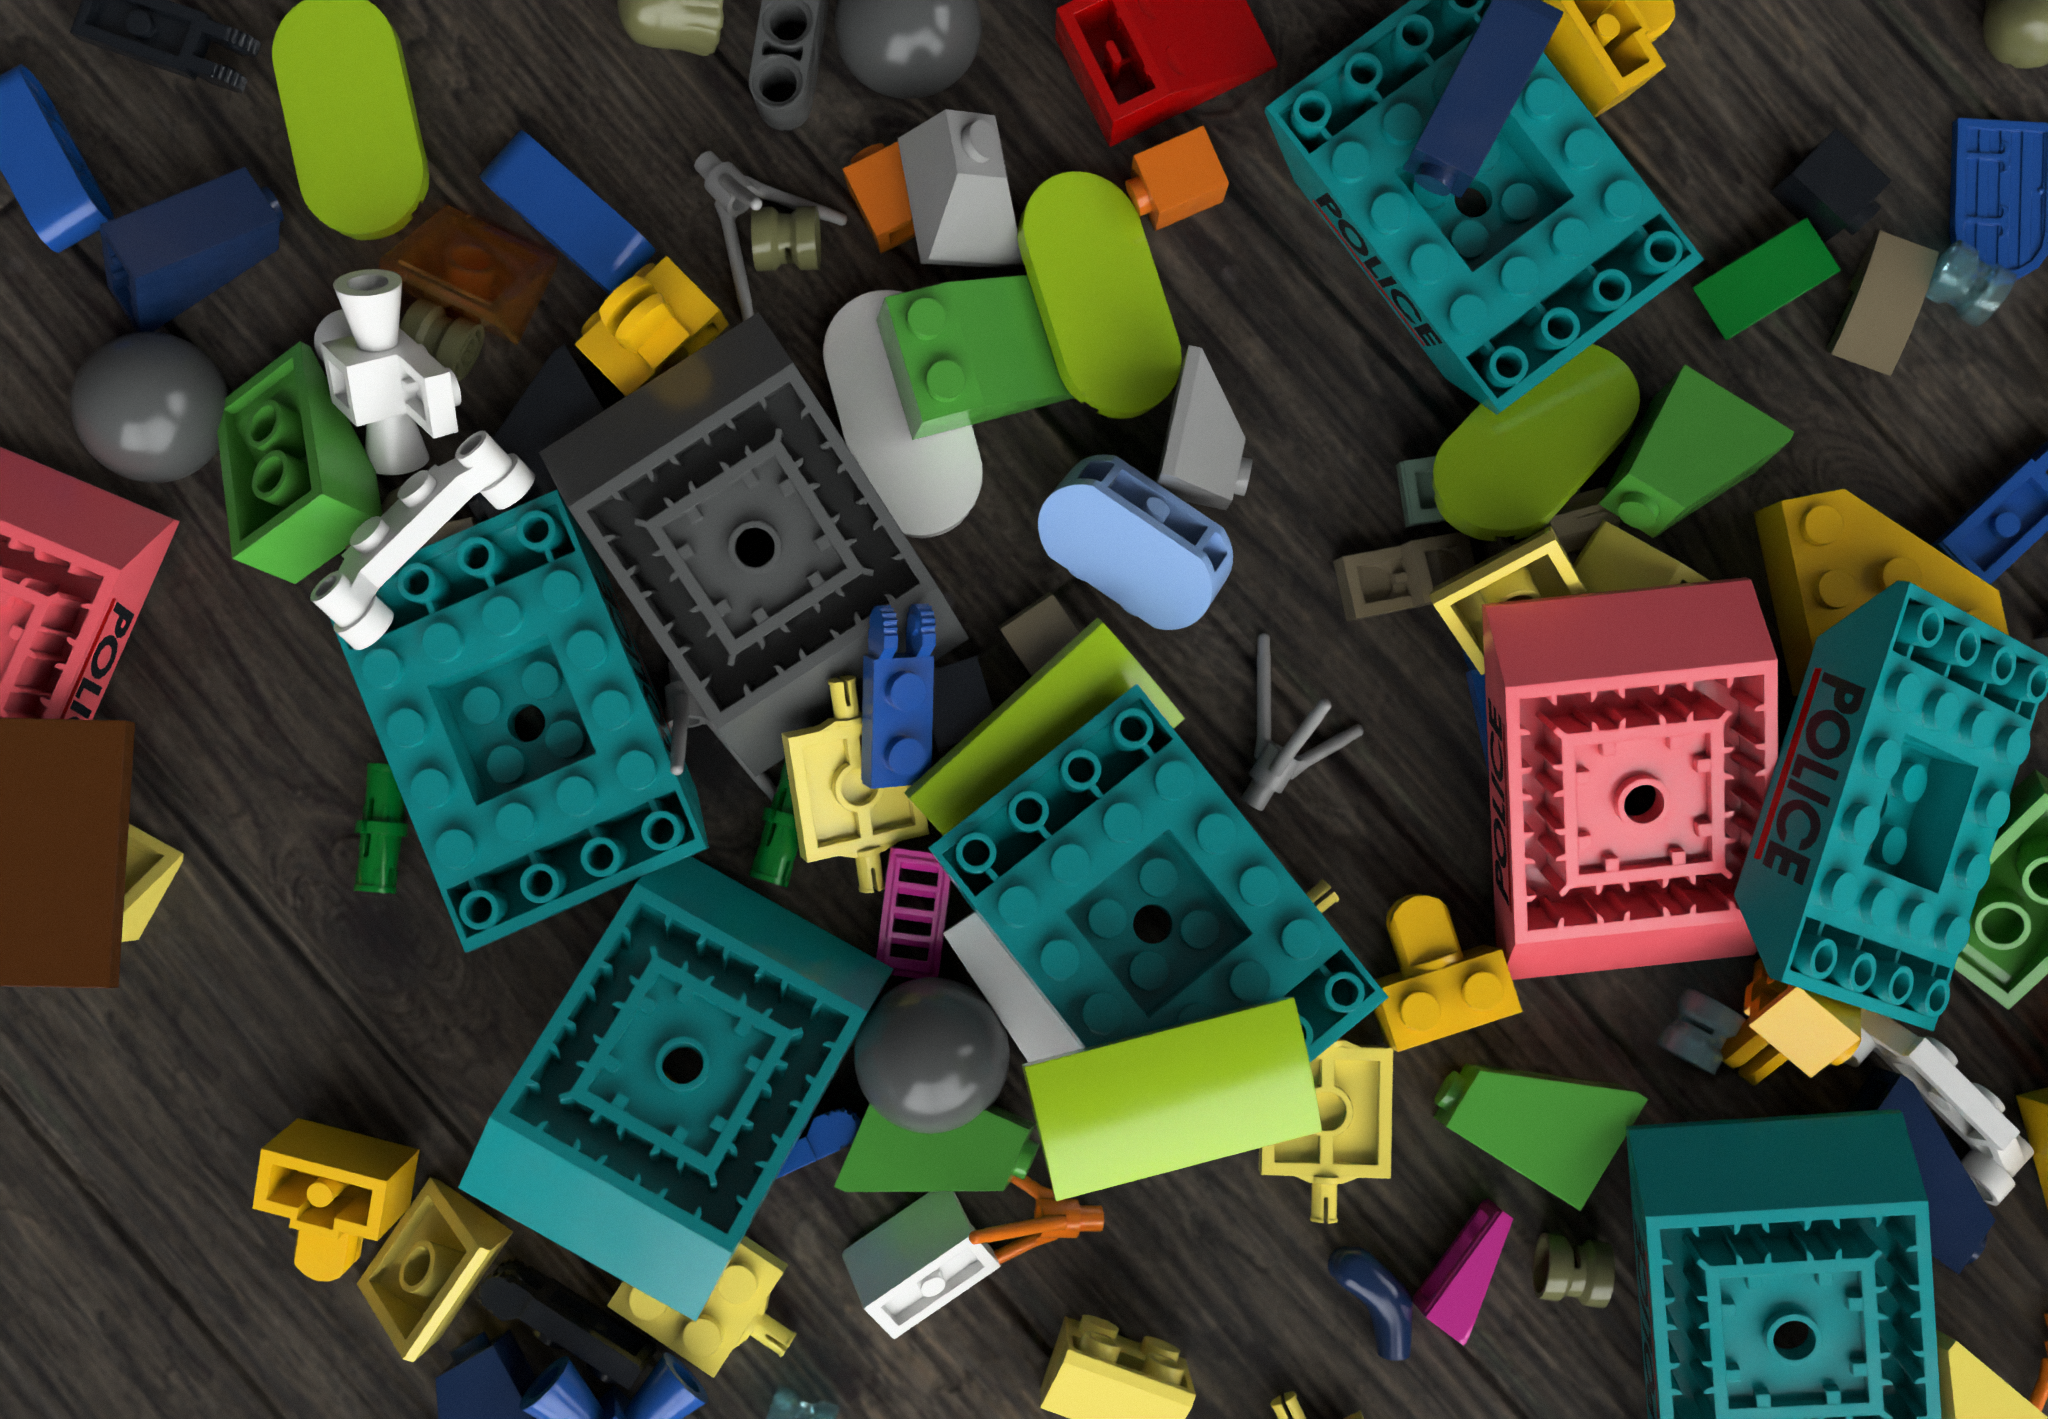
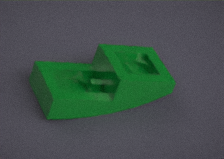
[1693,218,1841,341]

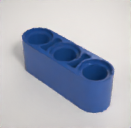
[0,64,115,253]
[478,129,656,295]

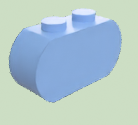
[1038,454,1233,630]

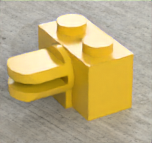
[1541,0,1675,118]
[574,255,729,397]
[1373,894,1523,1052]
[1719,958,1861,1086]
[252,1118,419,1282]

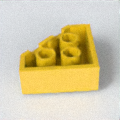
[1753,489,2009,696]

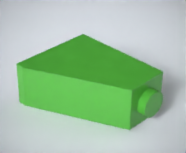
[1598,364,1794,538]
[1433,1063,1648,1211]
[834,1104,1039,1192]

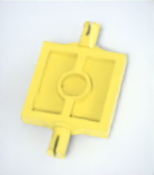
[781,675,929,893]
[1259,1038,1393,1224]
[607,1236,797,1378]

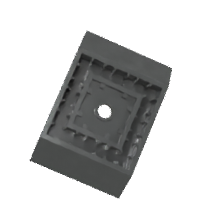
[539,312,969,777]

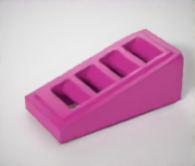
[876,846,952,979]
[1412,1198,1513,1346]

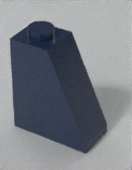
[1403,0,1564,198]
[100,167,284,332]
[1844,1067,1996,1274]
[435,1329,536,1419]

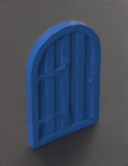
[1949,118,2048,283]

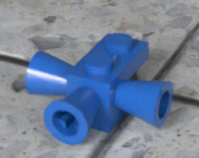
[519,1352,709,1419]

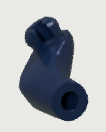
[1328,1246,1413,1361]

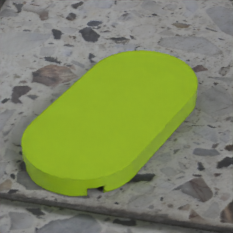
[272,0,429,240]
[1017,171,1182,419]
[1431,344,1640,541]

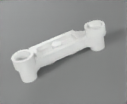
[310,430,535,650]
[1844,1008,2034,1206]

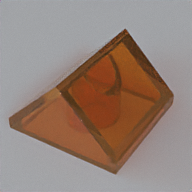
[379,205,558,346]

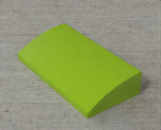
[904,617,1185,836]
[1022,997,1322,1201]

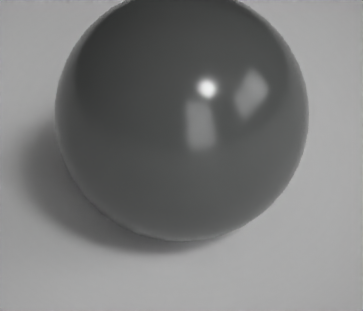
[834,0,982,99]
[70,331,230,483]
[854,977,1010,1134]

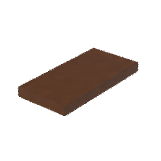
[0,718,135,988]

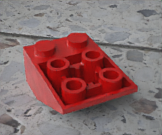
[1055,0,1278,147]

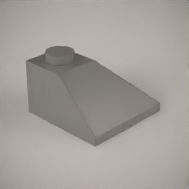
[898,109,1024,269]
[1156,345,1253,510]

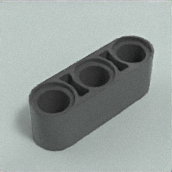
[749,0,830,131]

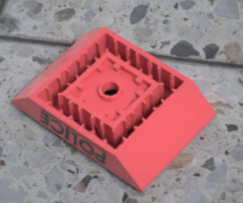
[0,447,180,720]
[1482,577,1778,980]

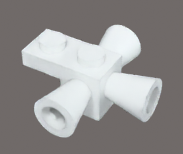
[314,269,461,475]

